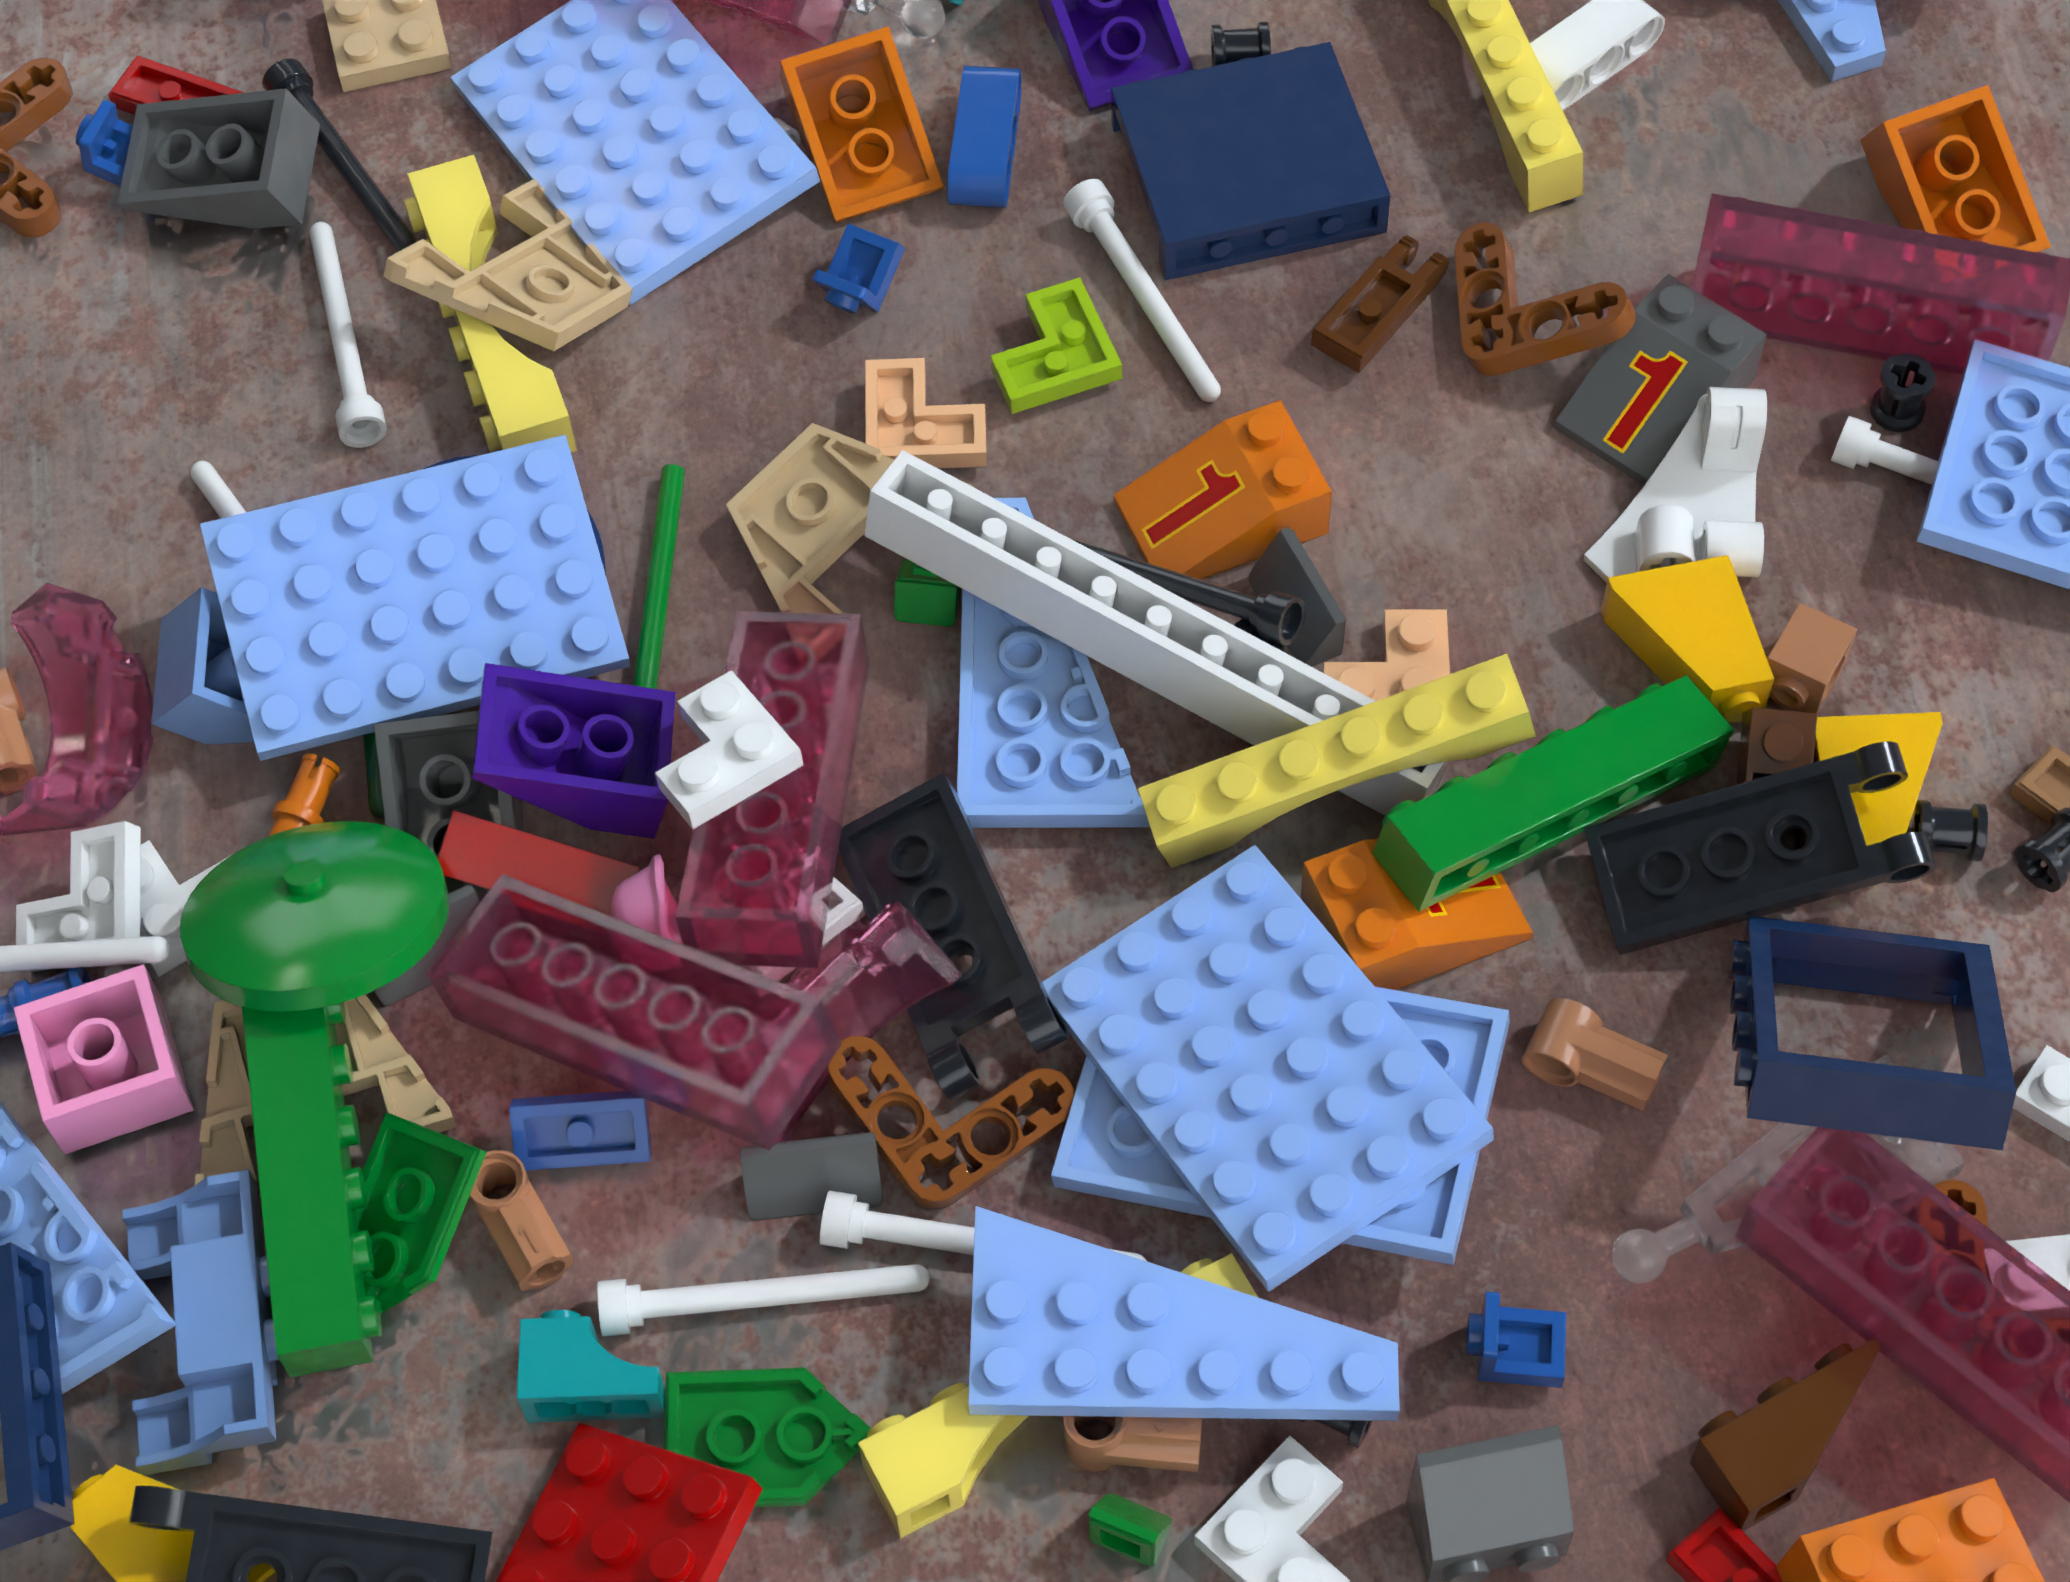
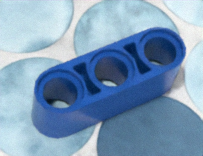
[948,65,1022,208]

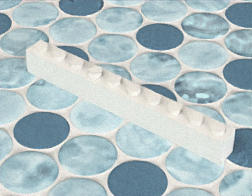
[865,450,1448,815]

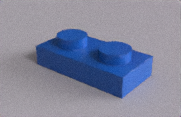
[509,1089,652,1171]

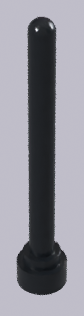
[262,58,418,252]
[1072,539,1305,646]

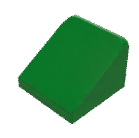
[894,558,961,627]
[1088,1493,1172,1567]

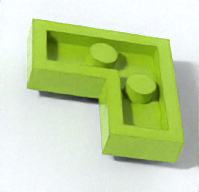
[990,277,1122,414]

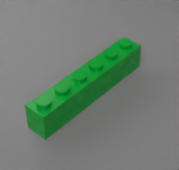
[1372,675,1734,912]
[242,1002,382,1378]

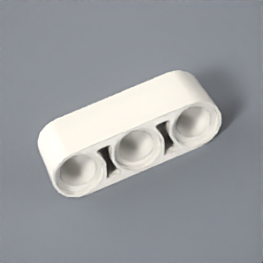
[1530,0,1665,111]

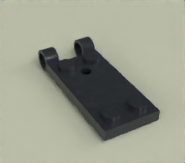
[1584,741,1936,955]
[832,772,1069,1101]
[129,1485,493,1582]

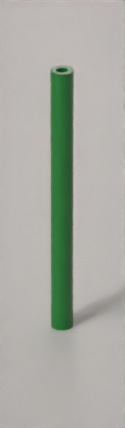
[633,464,685,689]

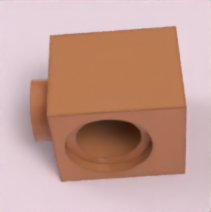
[1767,603,1858,713]

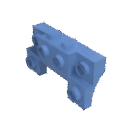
[122,1169,279,1475]

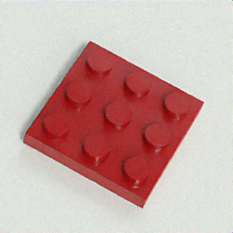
[496,1423,762,1582]

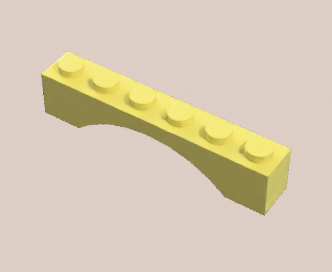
[1428,0,1583,213]
[403,154,577,453]
[1138,654,1536,868]
[858,1253,1258,1538]

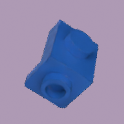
[75,99,133,186]
[812,223,905,314]
[1466,1291,1567,1388]

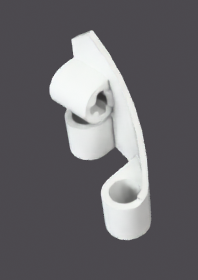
[1583,387,1767,583]

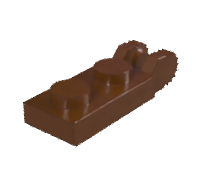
[1311,235,1449,373]

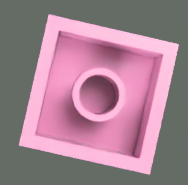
[14,964,194,1155]

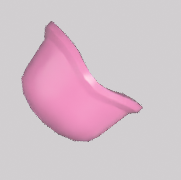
[611,854,706,965]

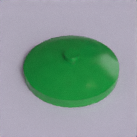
[179,821,449,1012]

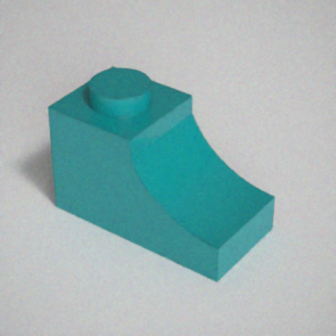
[517,1310,665,1423]

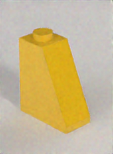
[1601,555,1774,722]
[1813,712,1943,846]
[69,1465,275,1582]

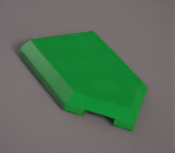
[356,1112,487,1315]
[664,1367,871,1507]

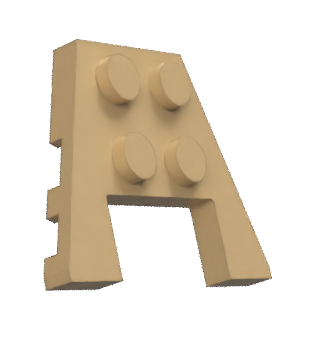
[383,179,633,351]
[726,423,976,664]
[194,994,457,1190]

